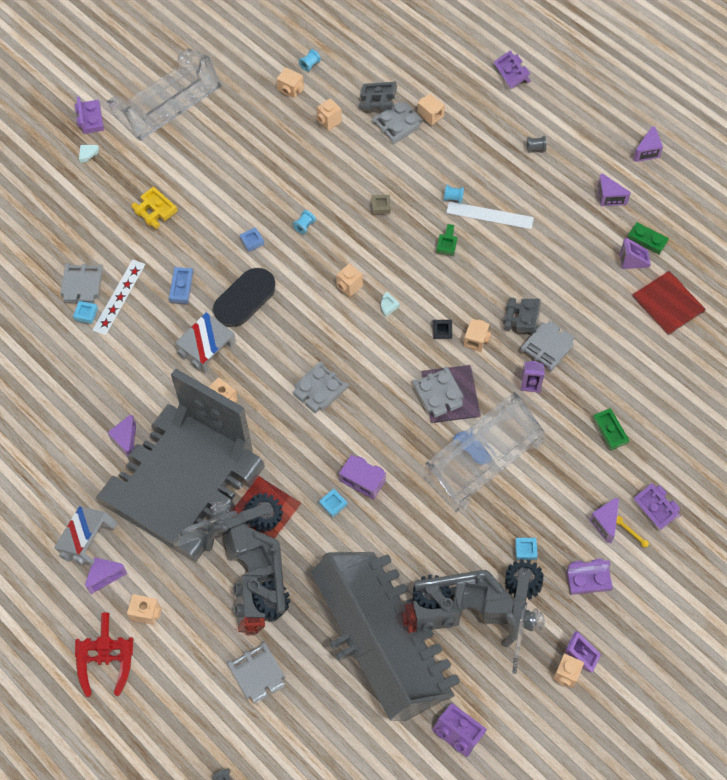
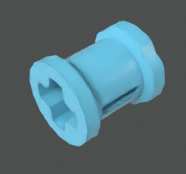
[298,49,321,72]
[444,185,464,203]
[292,210,316,234]

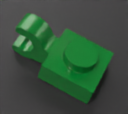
[436,224,458,256]

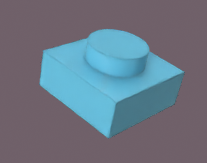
[73,301,98,324]
[319,489,348,518]
[515,538,538,560]

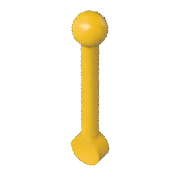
[616,516,649,548]

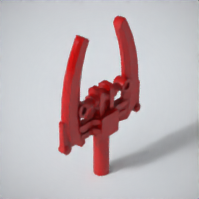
[75,612,134,698]

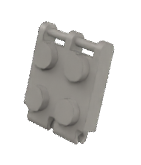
[372,102,423,144]
[60,263,103,303]
[520,321,575,372]
[293,361,349,413]
[412,366,464,418]
[227,641,285,704]

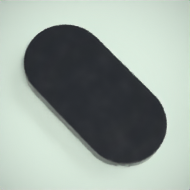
[213,268,276,327]

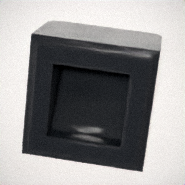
[433,319,452,339]

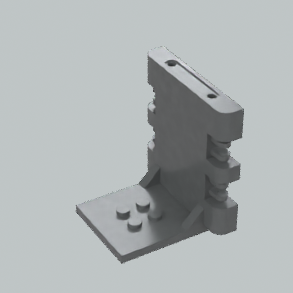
[95,368,265,563]

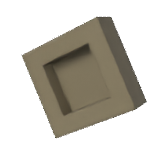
[372,195,391,214]

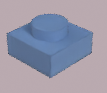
[240,227,264,252]

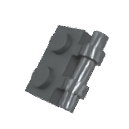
[359,82,397,111]
[503,297,541,332]

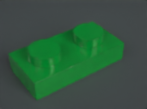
[627,222,669,255]
[592,408,630,451]

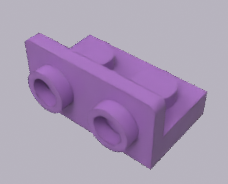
[494,50,531,89]
[74,96,104,134]
[634,483,682,530]
[566,559,613,595]
[433,703,487,757]

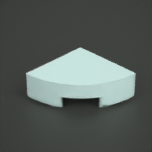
[79,145,99,163]
[381,292,400,317]

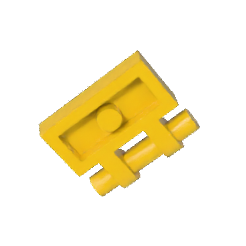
[131,186,178,229]

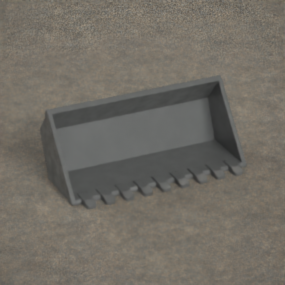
[311,552,460,722]

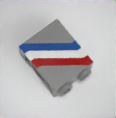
[175,312,236,373]
[54,506,118,565]

